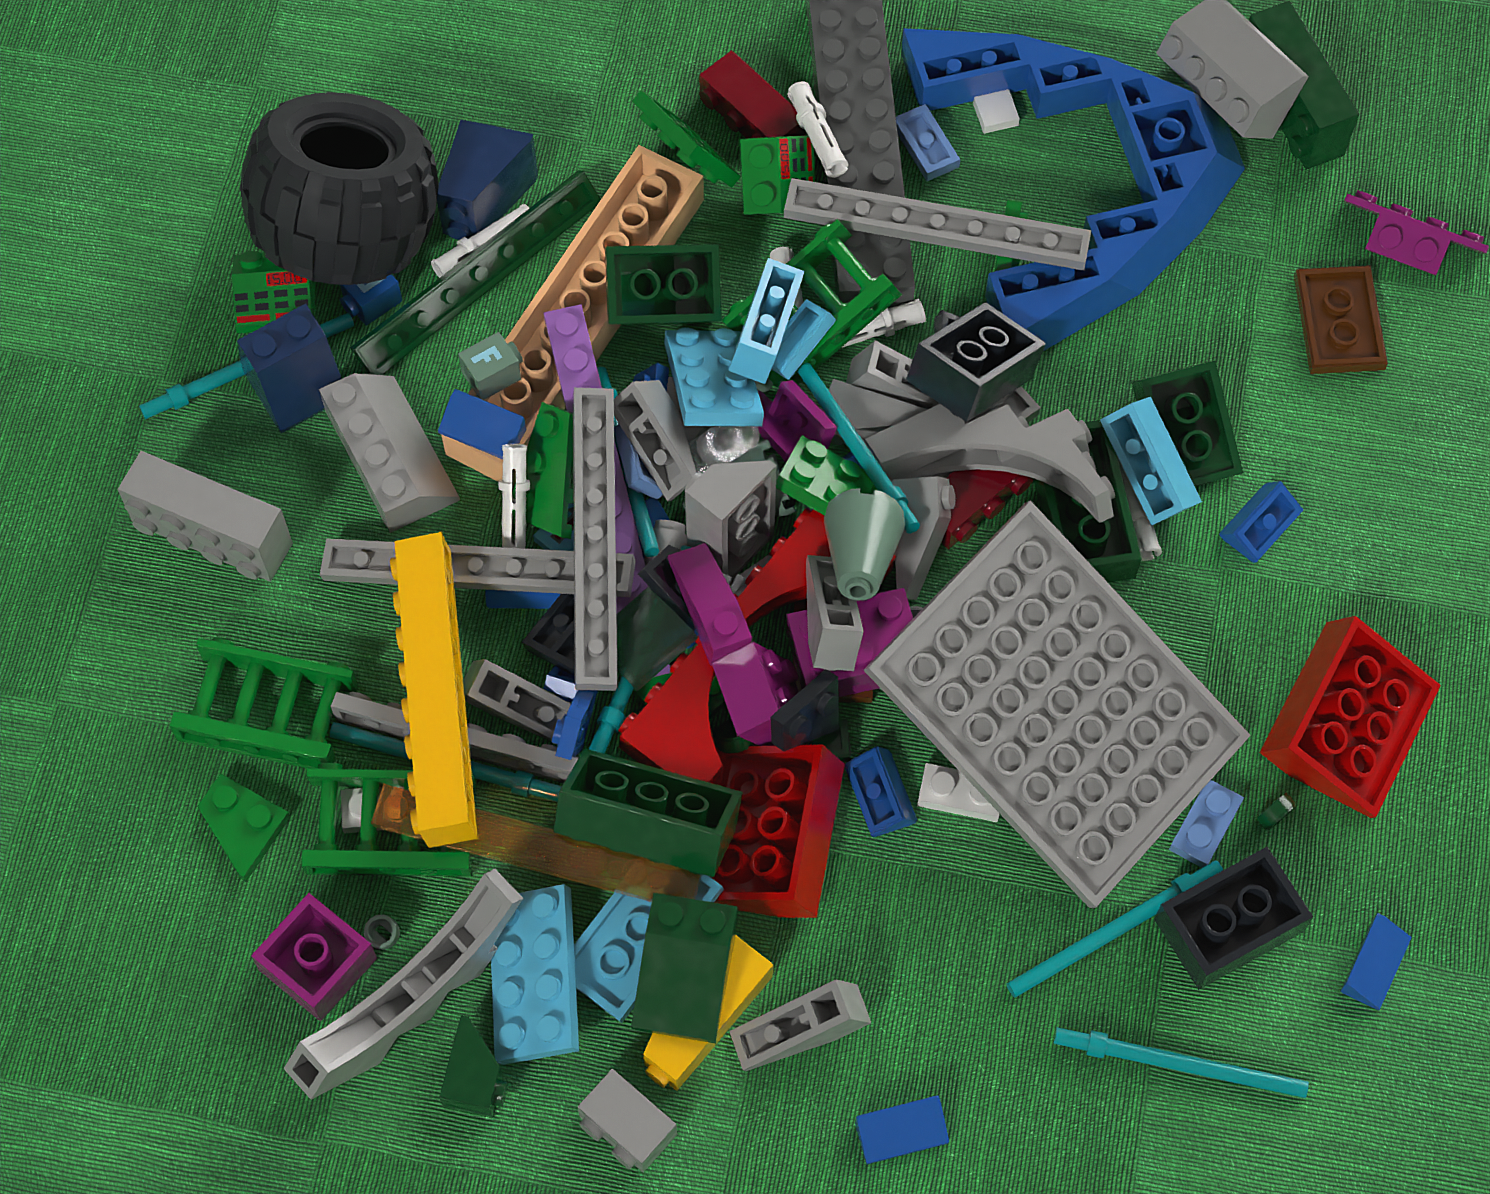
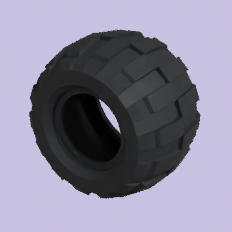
[240,92,439,285]

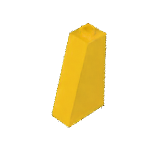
[643,935,774,1091]

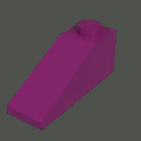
[668,543,752,666]

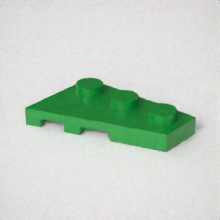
[513,402,574,539]

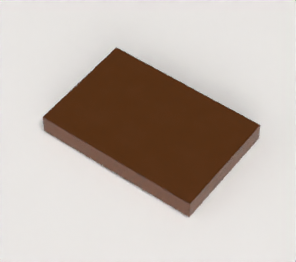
[1294,265,1388,374]

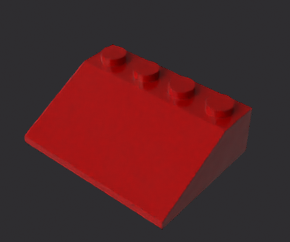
[1259,616,1441,818]
[709,744,845,918]

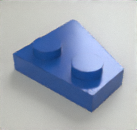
[552,690,598,760]

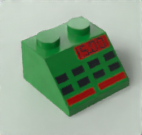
[739,136,815,215]
[232,251,316,333]

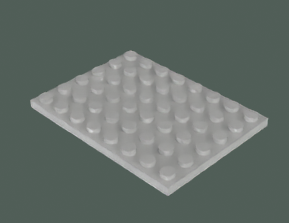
[864,500,1251,908]

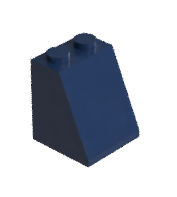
[437,119,538,240]
[237,304,342,434]

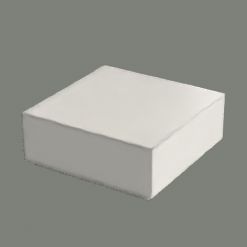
[973,89,1020,134]

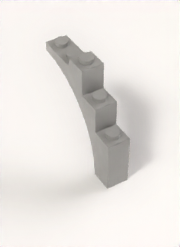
[865,404,1115,523]
[284,869,523,1100]

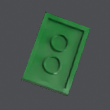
[632,90,741,188]
[776,435,877,516]

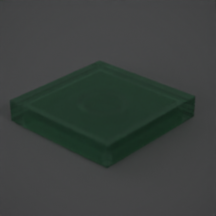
[616,586,698,691]

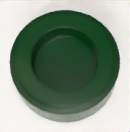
[714,719,755,753]
[1256,792,1296,830]

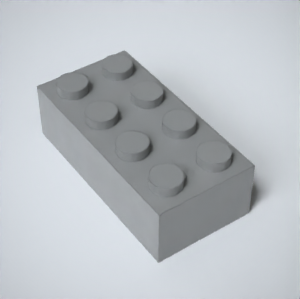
[117,451,293,582]

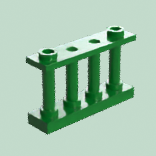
[722,219,902,388]
[169,637,358,769]
[301,763,476,877]

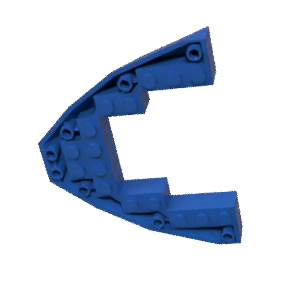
[901,28,1245,351]

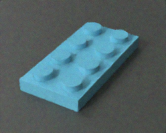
[664,328,764,427]
[574,857,724,1023]
[491,884,579,1065]

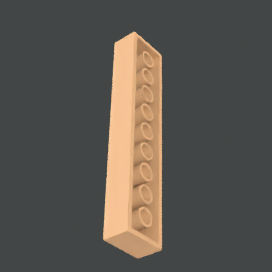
[441,145,704,486]

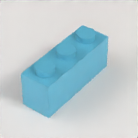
[728,258,804,384]
[1100,397,1202,526]

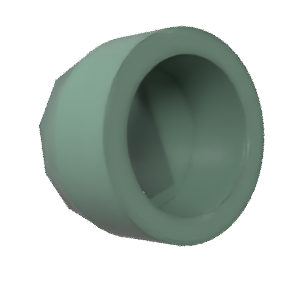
[364,915,400,950]

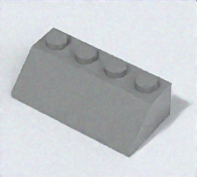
[1156,0,1309,139]
[319,373,460,533]
[685,460,777,577]

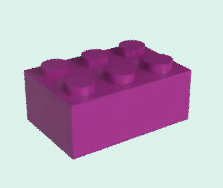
[786,588,913,697]

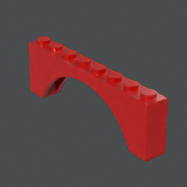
[619,507,896,784]

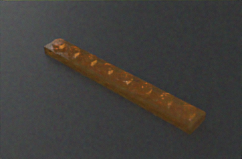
[371,784,702,902]

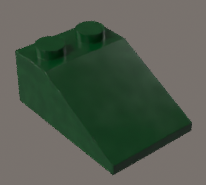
[605,244,722,325]
[1131,361,1244,486]
[631,892,738,1044]

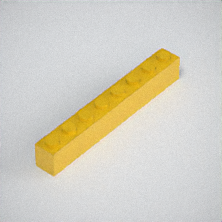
[390,532,478,848]

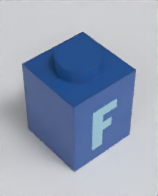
[340,274,402,326]

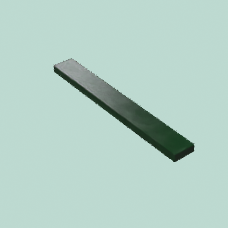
[350,170,601,375]

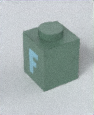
[458,332,523,400]

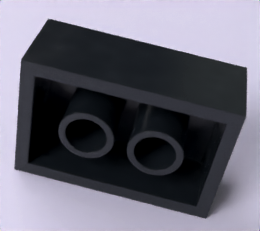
[906,302,1046,422]
[1154,847,1313,990]

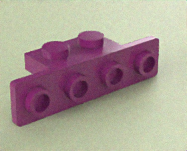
[1344,190,1490,276]
[753,380,837,463]

